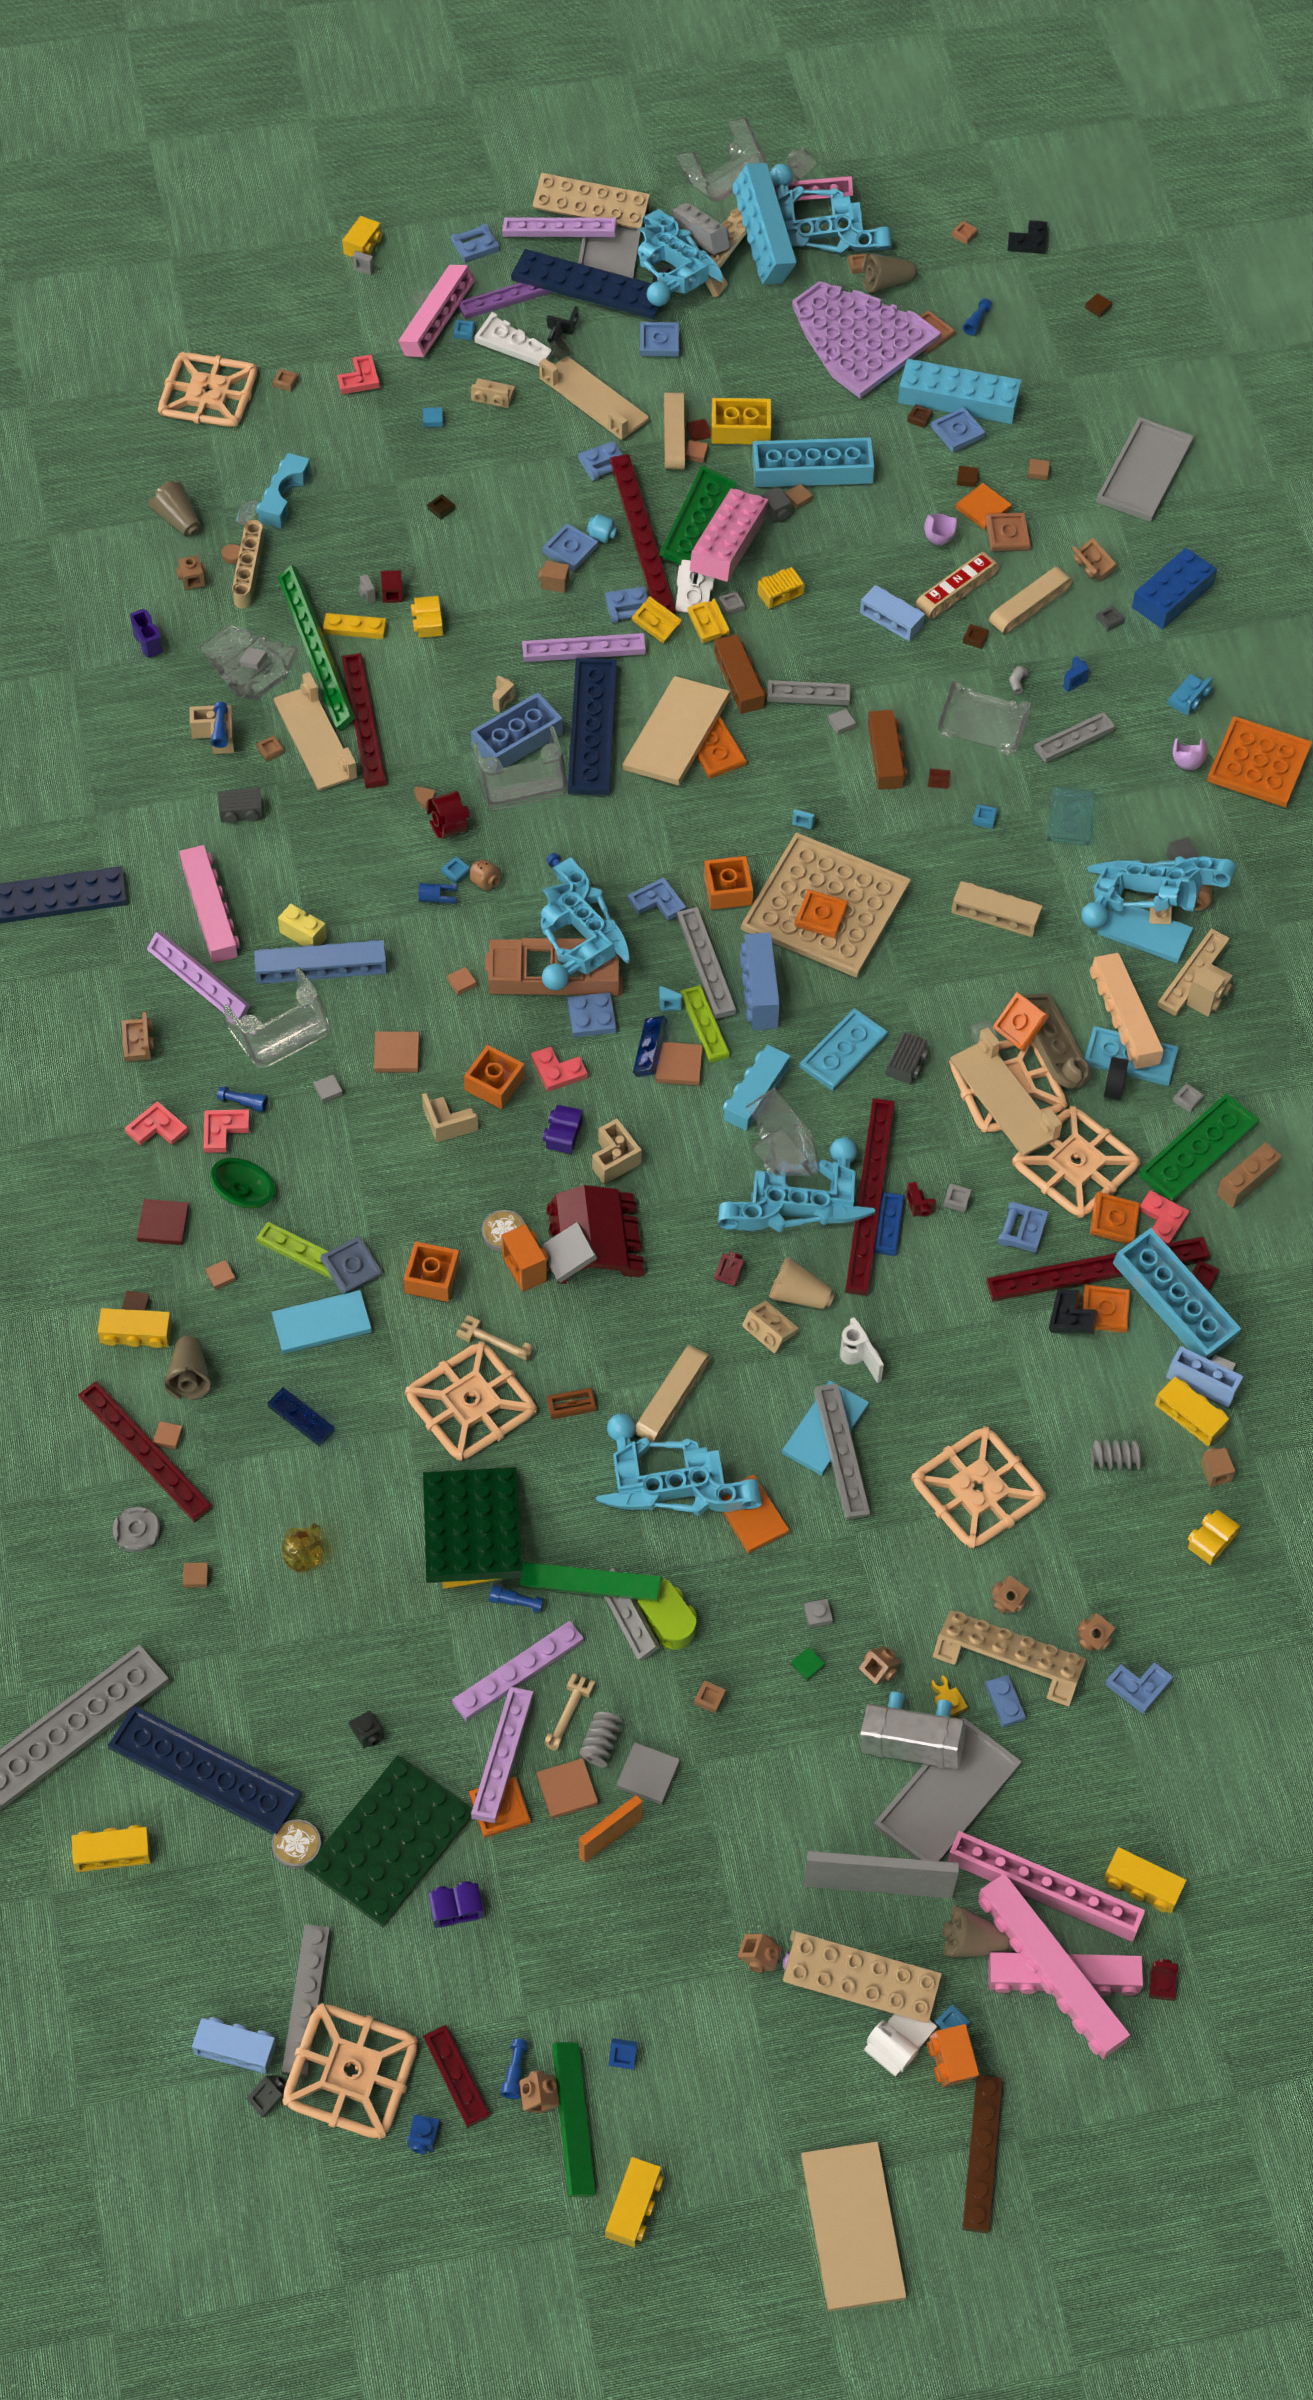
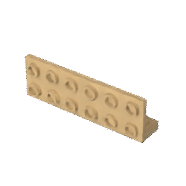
[532,173,652,229]
[703,208,747,297]
[539,356,649,440]
[273,672,357,791]
[950,1027,1062,1156]
[932,1610,1086,1707]
[783,1930,941,2023]

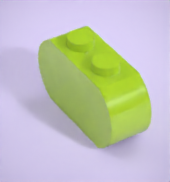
[637,1579,697,1650]

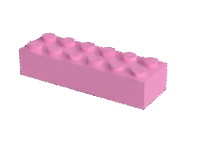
[690,488,768,582]

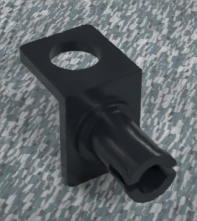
[546,306,579,346]

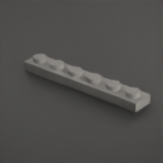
[677,907,736,1019]
[814,1384,870,1520]
[282,1925,330,2078]

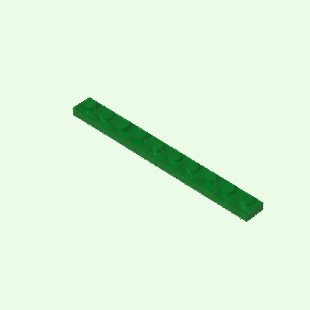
[278,565,355,731]

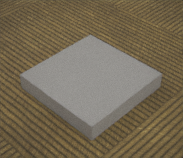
[540,1222,598,1283]
[616,1742,680,1805]

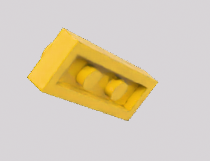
[323,613,387,639]

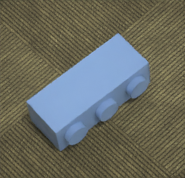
[860,585,925,642]
[1166,1346,1243,1408]
[192,2017,276,2074]

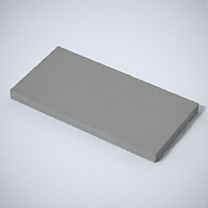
[578,225,641,278]
[1096,417,1194,522]
[873,1717,1022,1861]
[803,1851,959,1898]

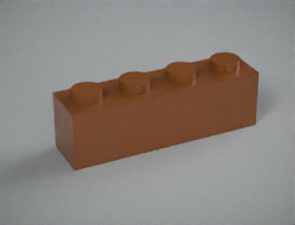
[714,634,767,714]
[867,710,907,790]

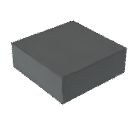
[1096,605,1125,631]

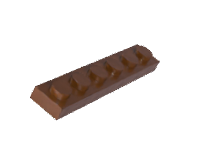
[962,2075,1002,2234]

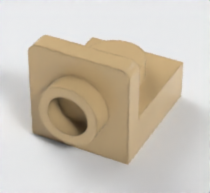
[492,675,515,713]
[1148,898,1172,924]

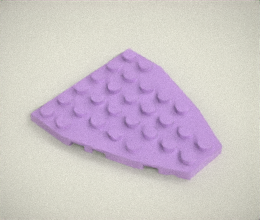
[792,281,941,399]

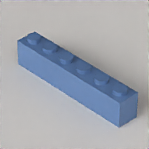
[254,940,387,984]

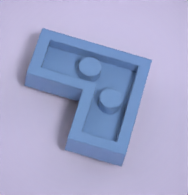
[627,877,686,921]
[1105,1662,1173,1714]

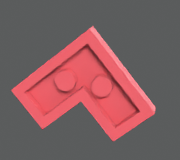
[337,355,380,394]
[531,1047,588,1092]
[125,1101,188,1146]
[203,1109,250,1153]
[1139,1190,1190,1244]

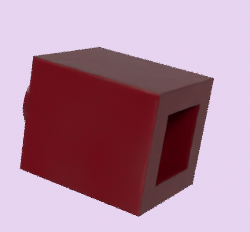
[381,570,403,603]

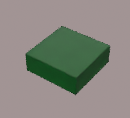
[791,1647,825,1681]

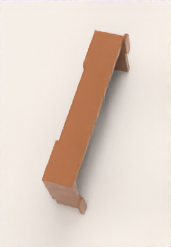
[485,938,623,997]

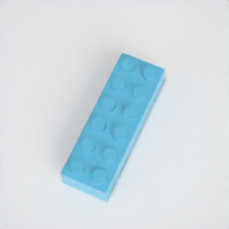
[733,163,797,285]
[898,359,1021,424]
[752,437,874,487]
[1113,1228,1241,1359]

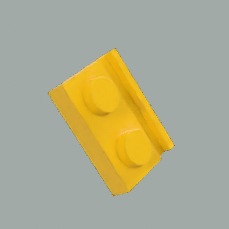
[631,596,682,644]
[687,598,730,644]

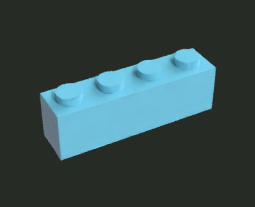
[723,1044,790,1131]

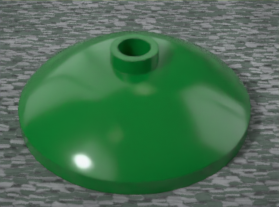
[210,1158,275,1209]

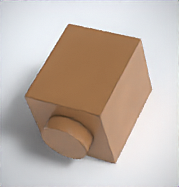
[538,560,569,593]
[1201,1447,1235,1487]

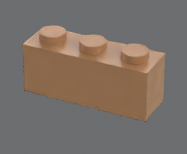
[1217,1142,1282,1208]

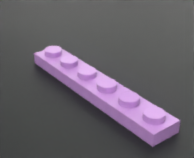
[502,218,617,237]
[522,633,646,662]
[147,932,251,1023]
[452,1621,584,1721]
[471,1687,534,1823]

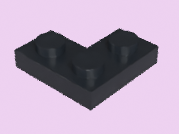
[1007,220,1048,254]
[1049,1289,1099,1334]

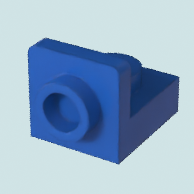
[1063,656,1089,692]
[407,2115,440,2154]

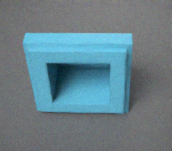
[792,809,816,829]
[659,986,682,1011]

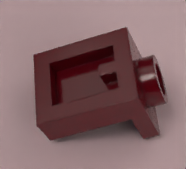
[906,1182,936,1217]
[714,1251,746,1287]
[1149,1959,1179,2001]

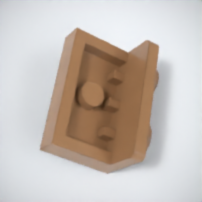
[1072,538,1118,582]
[121,1012,155,1062]

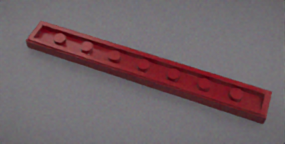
[341,653,386,789]
[78,1381,213,1523]

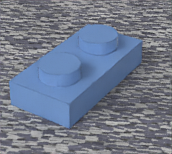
[985,1675,1026,1728]

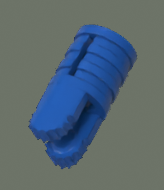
[418,882,458,904]

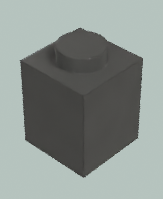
[762,487,791,523]
[1166,837,1199,861]

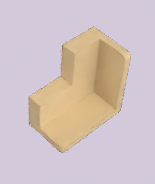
[422,1093,478,1143]

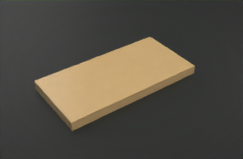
[622,676,731,785]
[801,2142,906,2312]

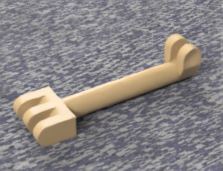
[456,1315,533,1361]
[545,1673,596,1751]

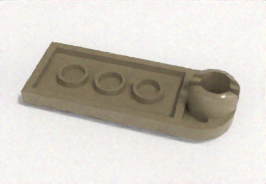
[1023,993,1091,1089]

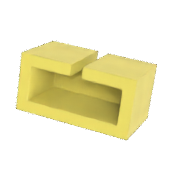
[278,904,327,946]

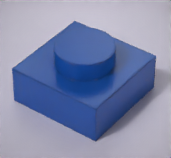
[608,2038,637,2070]

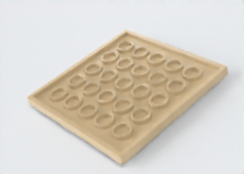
[741,832,911,978]

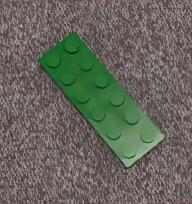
[659,465,737,565]
[1138,1093,1260,1202]

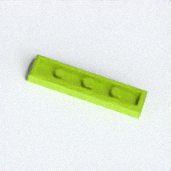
[680,985,730,1064]
[256,1221,333,1280]

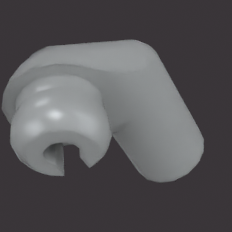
[1009,666,1028,695]

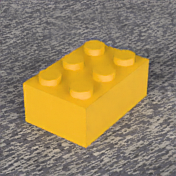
[711,398,771,444]

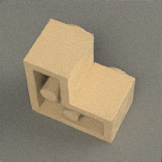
[190,705,234,754]
[1186,963,1233,1017]
[592,1119,642,1185]

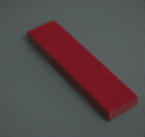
[423,2025,490,2128]

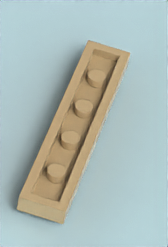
[1157,928,1230,1016]

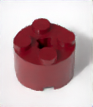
[426,790,470,839]

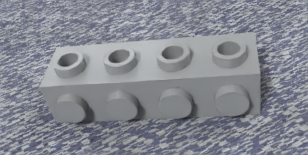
[673,203,730,255]

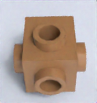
[176,555,206,590]
[990,1575,1030,1614]
[1075,1613,1115,1652]
[858,1646,901,1684]
[737,1934,782,1973]
[519,2071,560,2113]

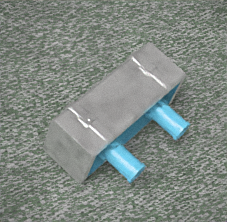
[860,1692,965,1769]

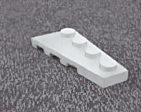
[474,312,552,366]

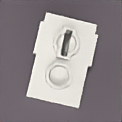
[675,560,715,613]
[840,1317,884,1383]
[864,2014,937,2077]

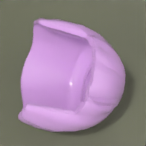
[924,513,957,546]
[1173,738,1207,771]

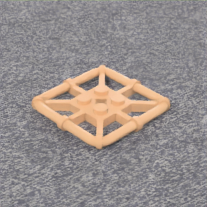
[158,352,258,428]
[949,1040,1068,1133]
[1012,1106,1141,1218]
[405,1341,537,1461]
[911,1426,1046,1549]
[282,2003,418,2140]

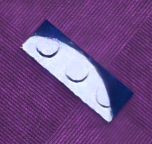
[633,1015,668,1077]
[267,1387,335,1447]

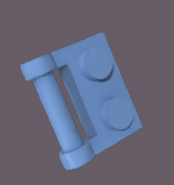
[451,223,499,263]
[578,441,622,481]
[605,587,648,623]
[997,1202,1048,1253]

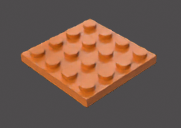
[1207,716,1312,808]

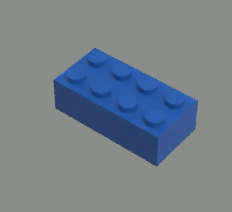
[1132,548,1217,629]

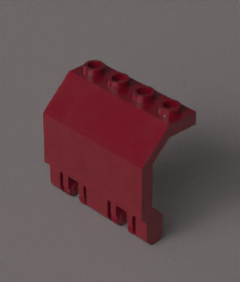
[546,1185,645,1284]

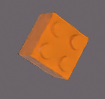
[704,856,753,910]
[464,1045,525,1109]
[501,1224,549,1292]
[403,1241,460,1302]
[927,2024,979,2088]

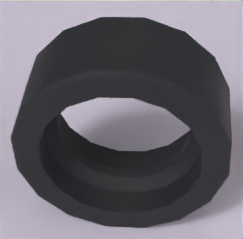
[1104,1057,1129,1101]

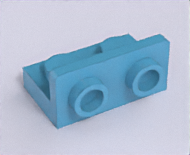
[1167,674,1213,716]

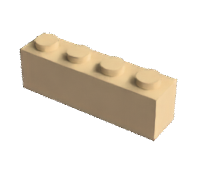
[951,881,1042,937]

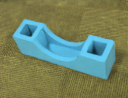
[256,453,311,529]

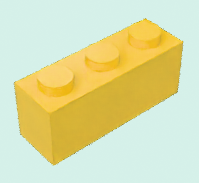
[97,1308,172,1348]
[1155,1377,1229,1447]
[72,1825,151,1872]
[1103,1847,1186,1914]
[605,2157,664,2248]

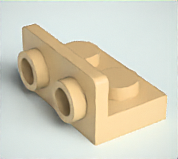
[471,378,515,408]
[742,1300,799,1353]

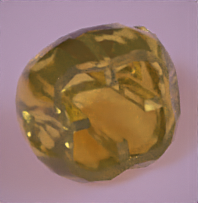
[281,1523,323,1573]

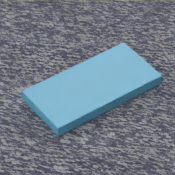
[1098,907,1193,964]
[799,1008,888,1091]
[1085,1026,1179,1086]
[272,1290,372,1354]
[782,1380,869,1476]

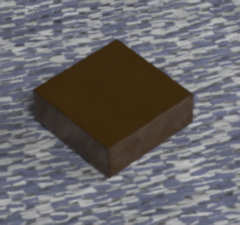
[427,494,455,520]

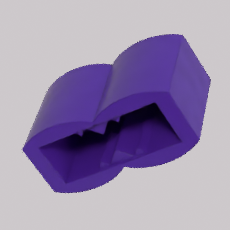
[130,609,162,658]
[543,1104,583,1154]
[428,1881,484,1928]

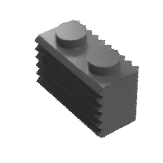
[218,788,263,823]
[886,1032,929,1084]

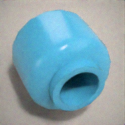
[586,514,618,543]

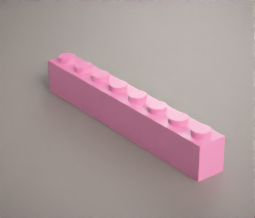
[947,1831,1145,1942]
[978,1873,1130,2060]

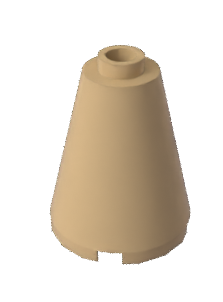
[769,1257,834,1309]

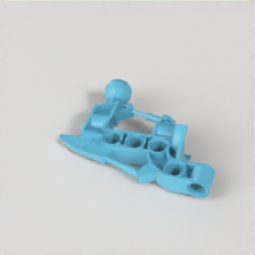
[770,163,892,255]
[638,209,723,307]
[1081,856,1237,929]
[541,857,630,991]
[718,1137,875,1232]
[596,1413,762,1516]

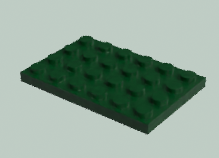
[423,1467,523,1583]
[305,1755,472,1928]

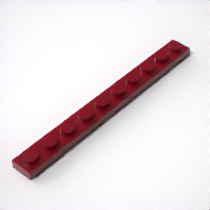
[610,454,676,615]
[845,1098,894,1296]
[986,1236,1210,1302]

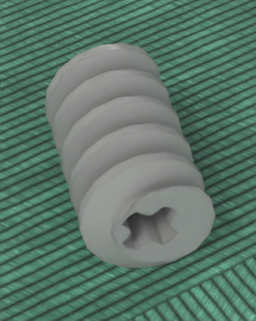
[1091,1439,1141,1470]
[580,1712,624,1768]

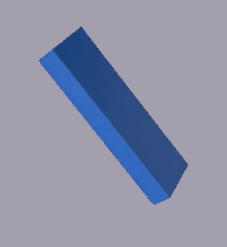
[874,1192,904,1256]

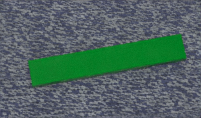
[520,1562,663,1602]
[552,2042,596,2197]

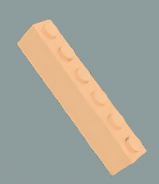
[1090,953,1164,1069]

